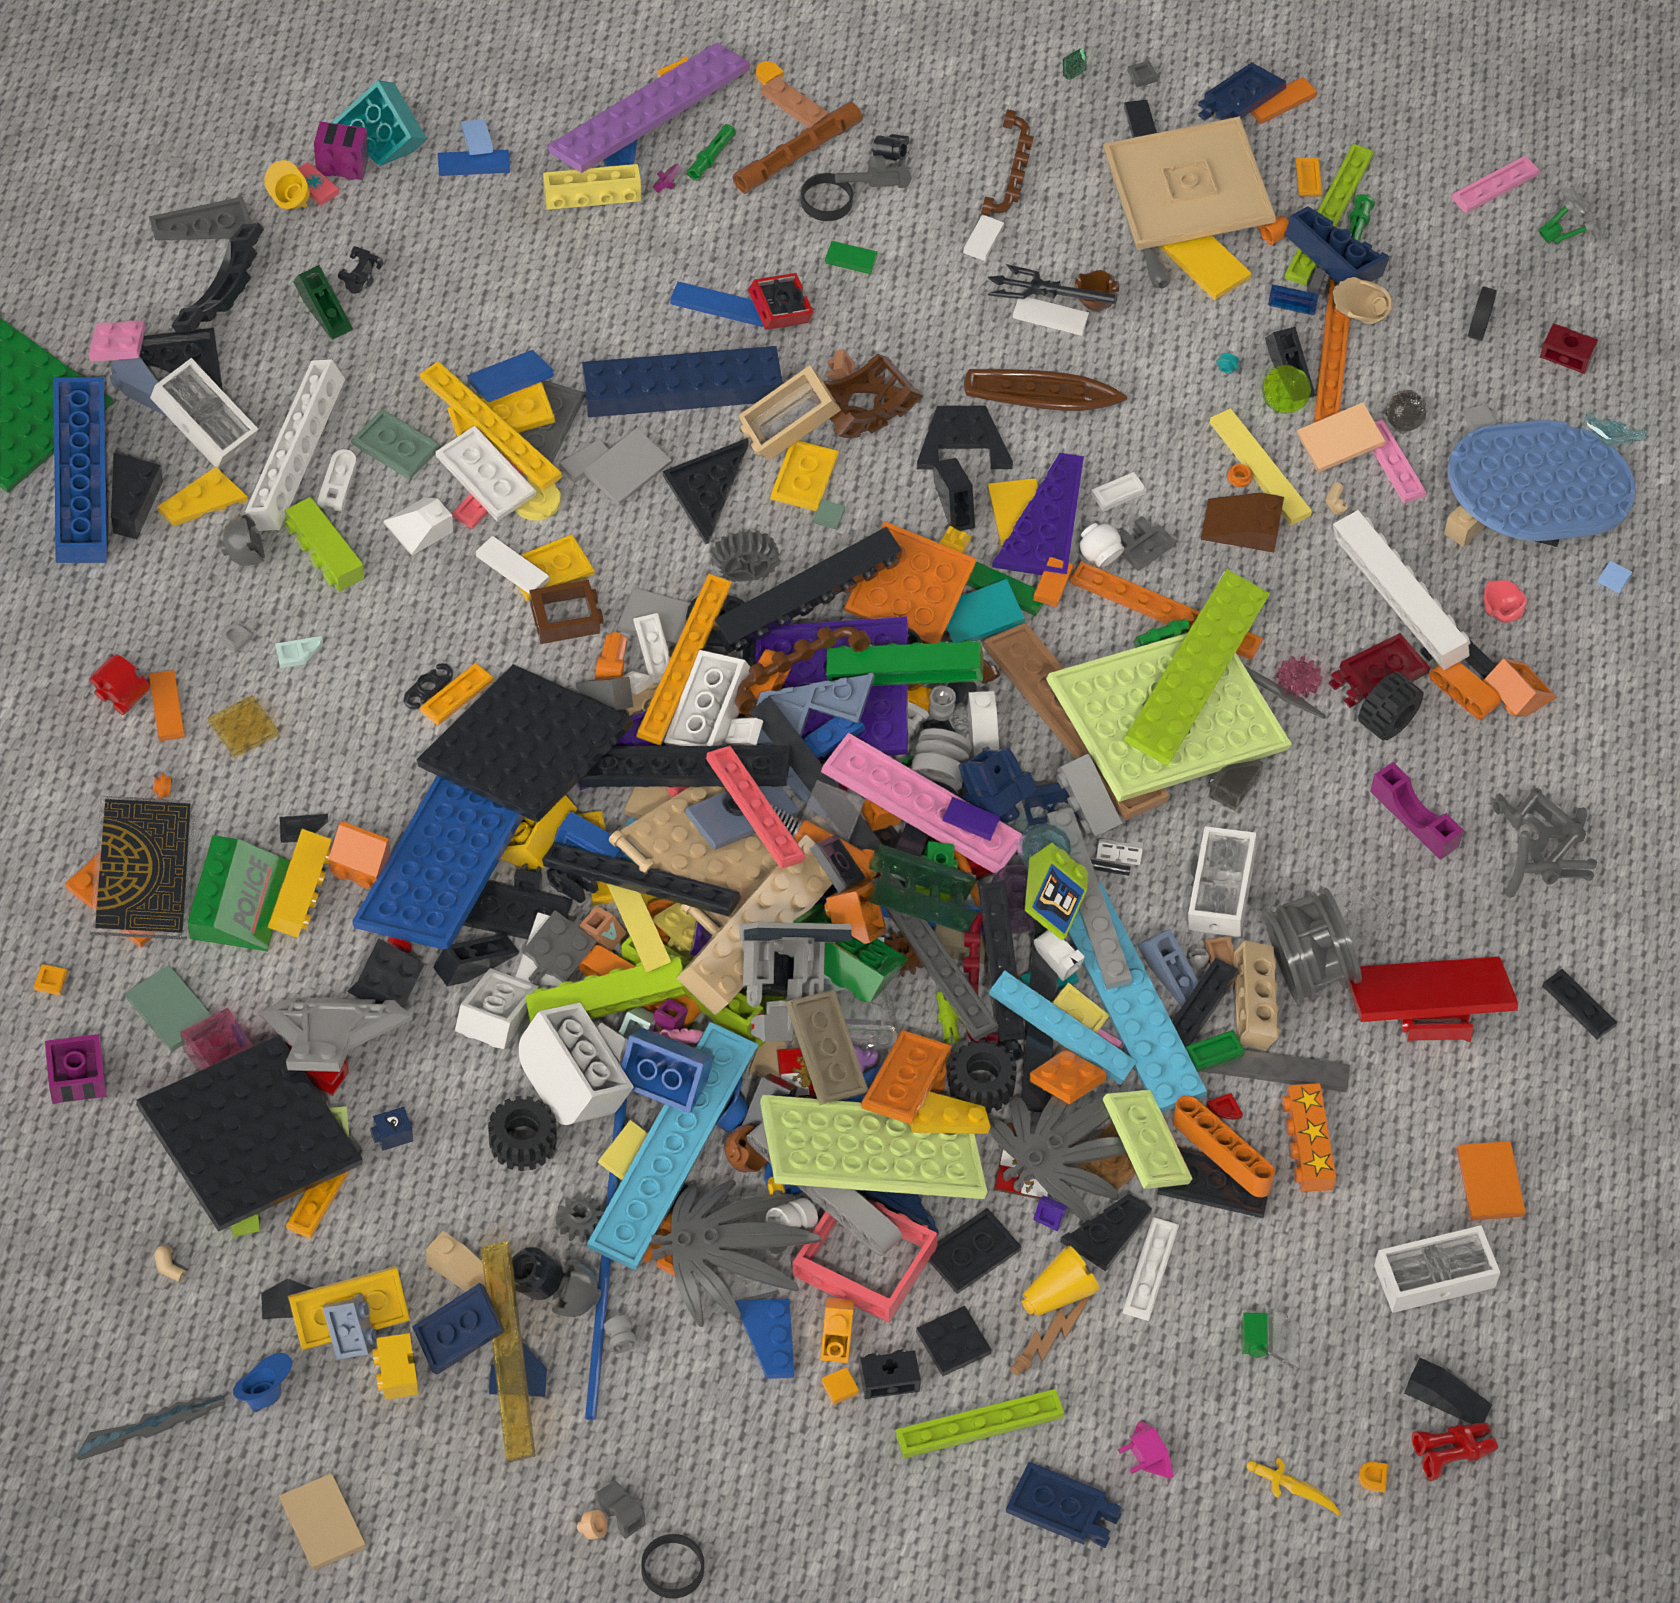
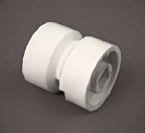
[766,1198,818,1232]

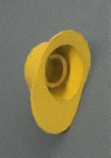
[264,160,310,209]

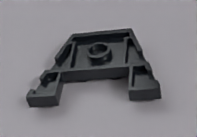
[917,406,1013,470]

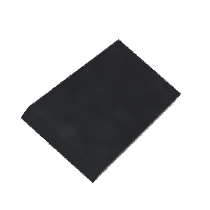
[463,881,573,940]
[1157,1146,1268,1218]

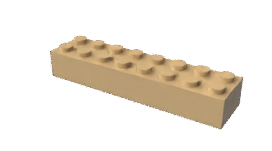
[676,835,833,1015]

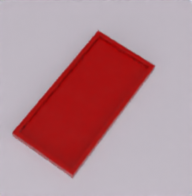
[1349,956,1518,1022]

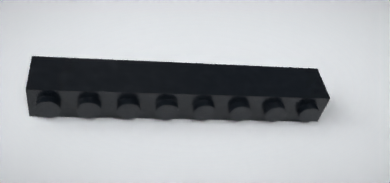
[713,526,903,654]

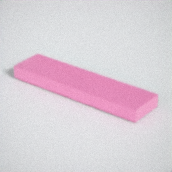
[1451,156,1540,213]
[1372,419,1427,503]

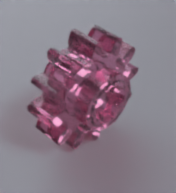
[1276,656,1323,698]

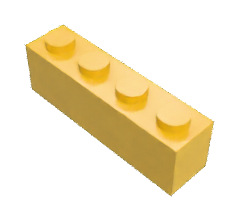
[268,829,332,938]

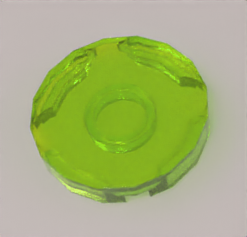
[1262,365,1311,414]

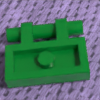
[1133,619,1190,648]

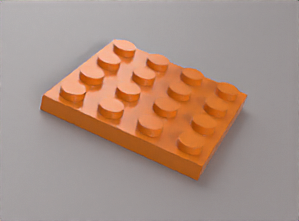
[844,521,977,644]

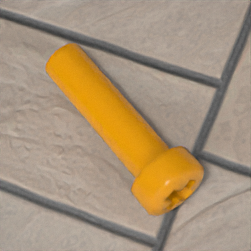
[657,56,688,77]

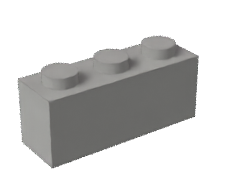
[1056,753,1122,839]

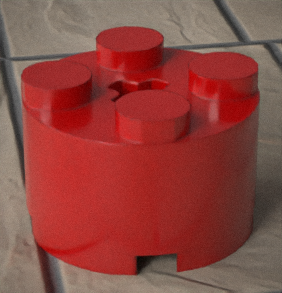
[89,654,150,715]

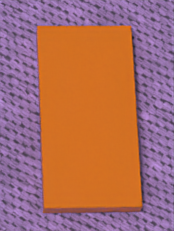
[861,1030,952,1125]

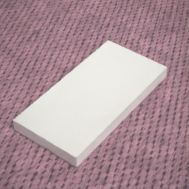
[436,426,536,522]

